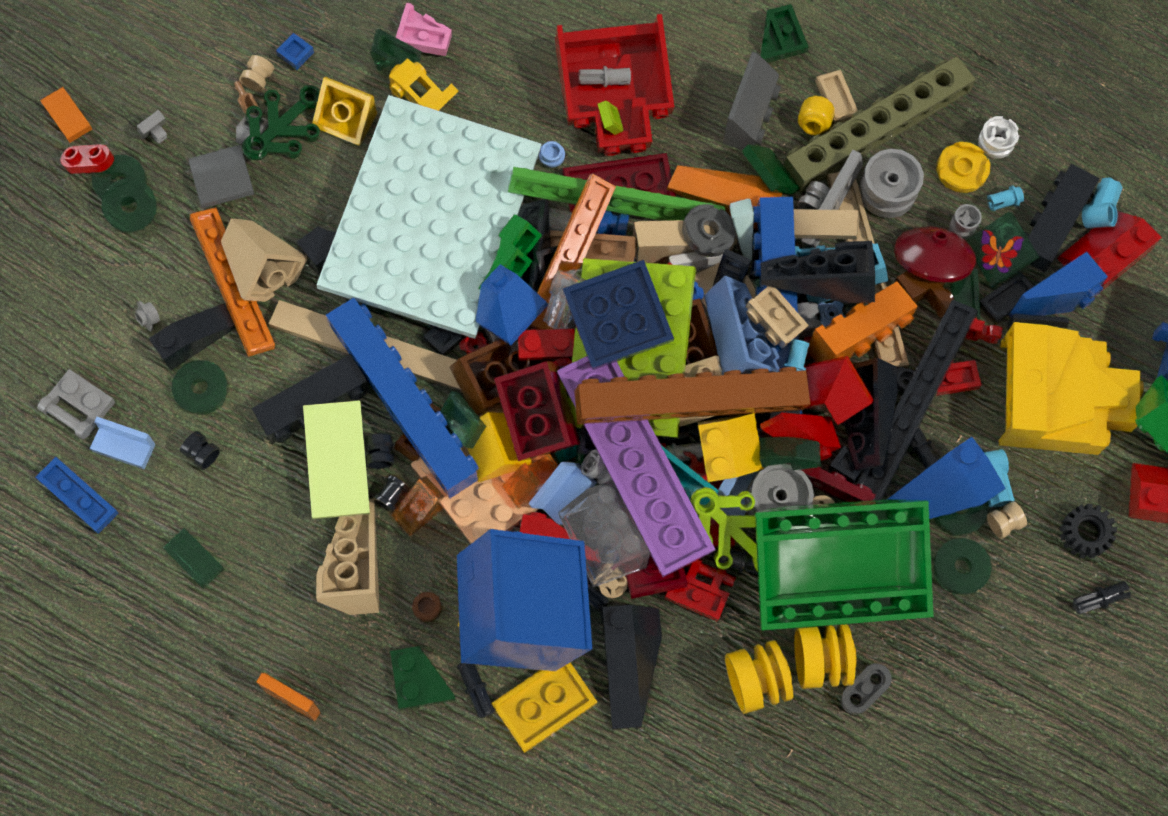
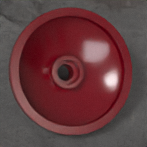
[894,226,976,282]

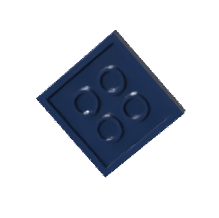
[563,260,674,370]

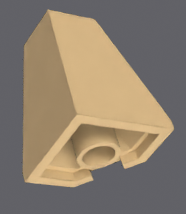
[221,218,308,302]

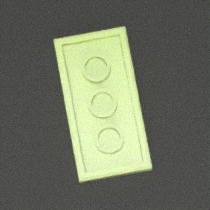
[303,401,370,519]

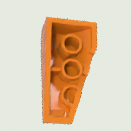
[667,165,782,231]

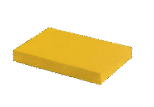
[491,662,597,753]

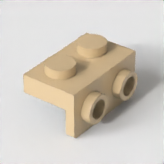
[745,286,809,348]

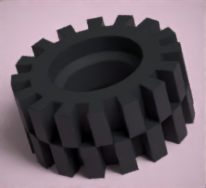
[1060,504,1117,559]

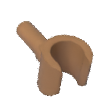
[234,81,258,114]

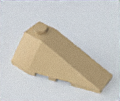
[316,499,379,615]

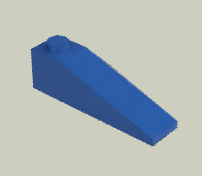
[887,437,1006,519]

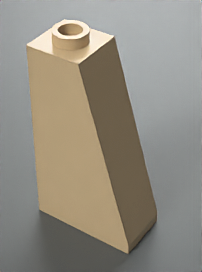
[633,220,737,264]

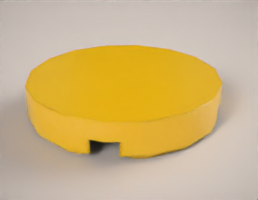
[936,142,990,193]

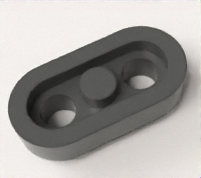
[840,663,892,715]

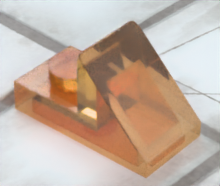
[502,454,558,509]
[392,476,445,536]

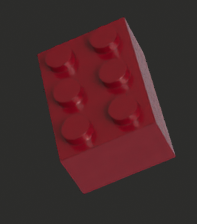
[494,361,581,461]

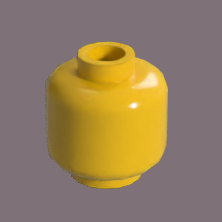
[798,96,835,135]

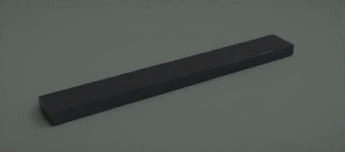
[856,299,978,500]

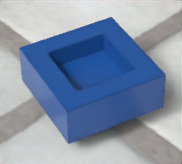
[276,33,314,70]

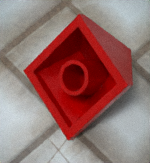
[804,356,873,425]

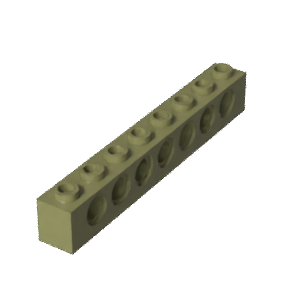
[784,56,976,193]

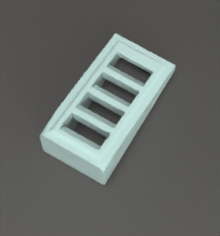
[730,199,754,260]

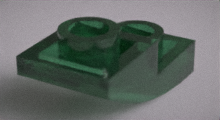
[760,437,821,471]

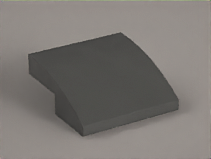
[189,145,254,209]

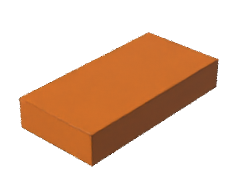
[40,87,92,143]

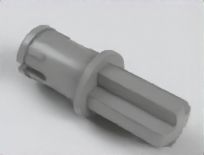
[578,66,631,87]

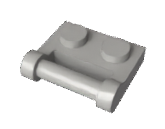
[37,369,115,439]

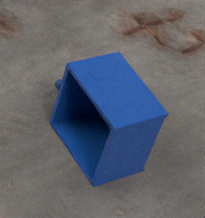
[457,529,592,671]

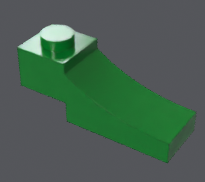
[478,214,542,290]

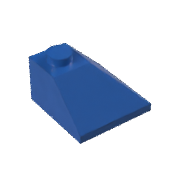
[475,264,548,345]

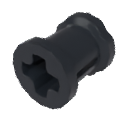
[373,475,410,513]

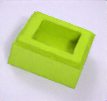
[598,101,623,135]

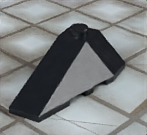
[761,241,875,303]
[841,358,897,471]
[602,605,662,730]

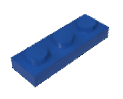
[35,457,119,534]

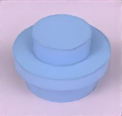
[539,141,565,168]

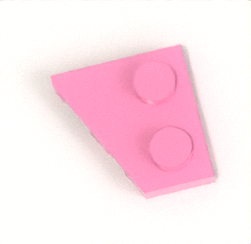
[395,3,452,56]

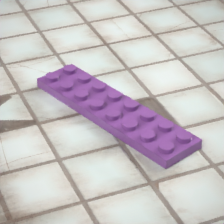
[557,356,715,577]

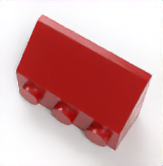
[1057,211,1162,296]
[1129,463,1168,524]

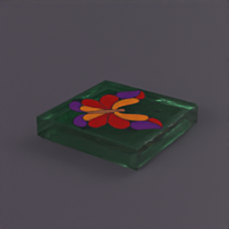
[966,211,1039,287]

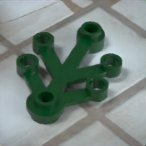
[242,85,320,160]

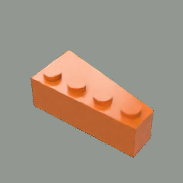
[807,282,918,362]

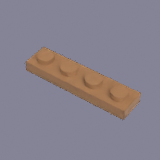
[550,230,637,262]

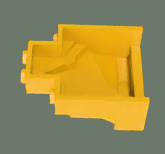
[999,322,1144,455]

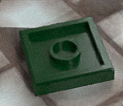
[742,144,800,194]

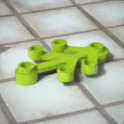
[690,487,758,571]

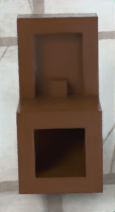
[894,271,954,319]

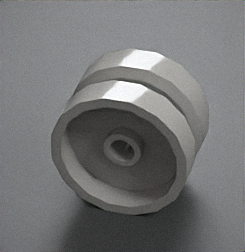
[859,149,924,218]
[744,463,814,515]

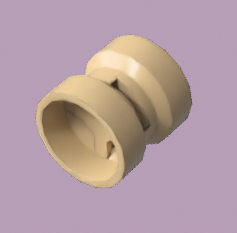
[239,55,274,92]
[987,501,1027,539]

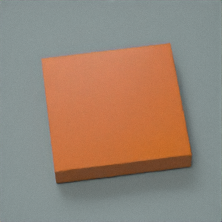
[256,673,320,721]

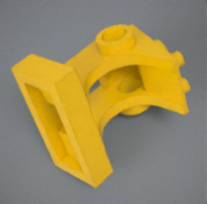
[389,58,458,111]

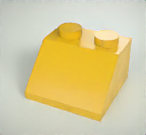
[698,413,764,482]

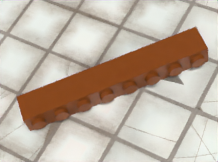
[574,367,810,425]

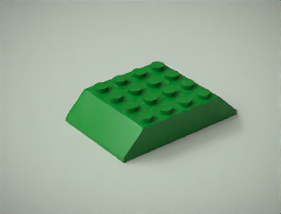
[755,499,934,630]

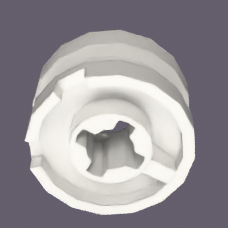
[978,116,1020,159]

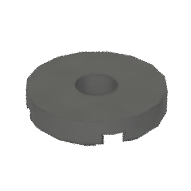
[682,204,736,257]

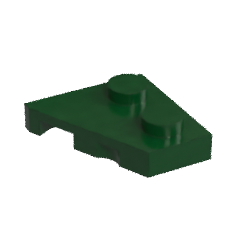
[760,4,809,63]
[390,646,455,711]

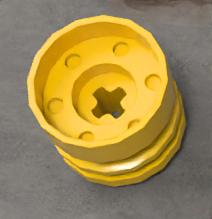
[794,624,856,689]
[725,640,793,714]

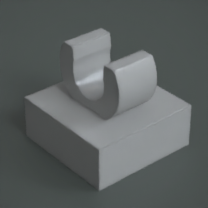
[137,110,167,144]

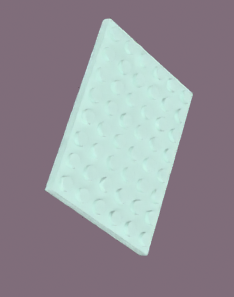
[317,95,541,339]

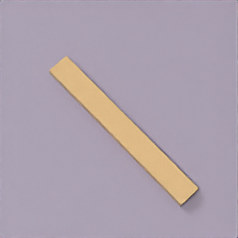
[827,172,909,368]
[269,300,462,392]

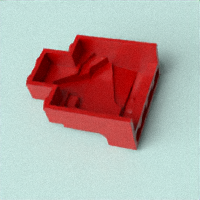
[555,14,675,156]

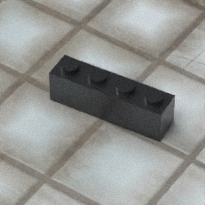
[1017,163,1100,273]
[251,354,369,444]

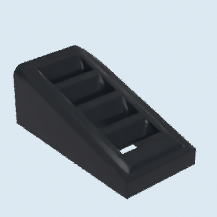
[713,249,751,286]

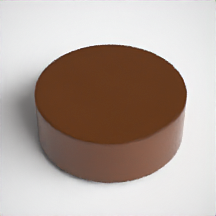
[412,592,442,622]

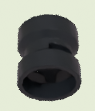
[180,431,221,470]
[365,434,394,469]

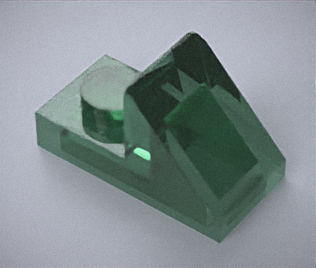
[370,28,422,71]

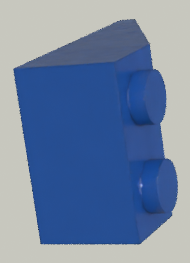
[1009,252,1108,318]

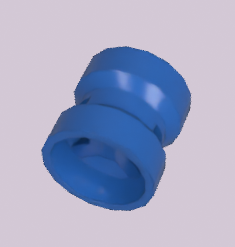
[598,211,629,236]

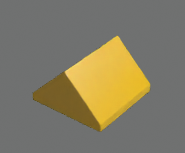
[312,77,377,146]
[462,412,533,483]

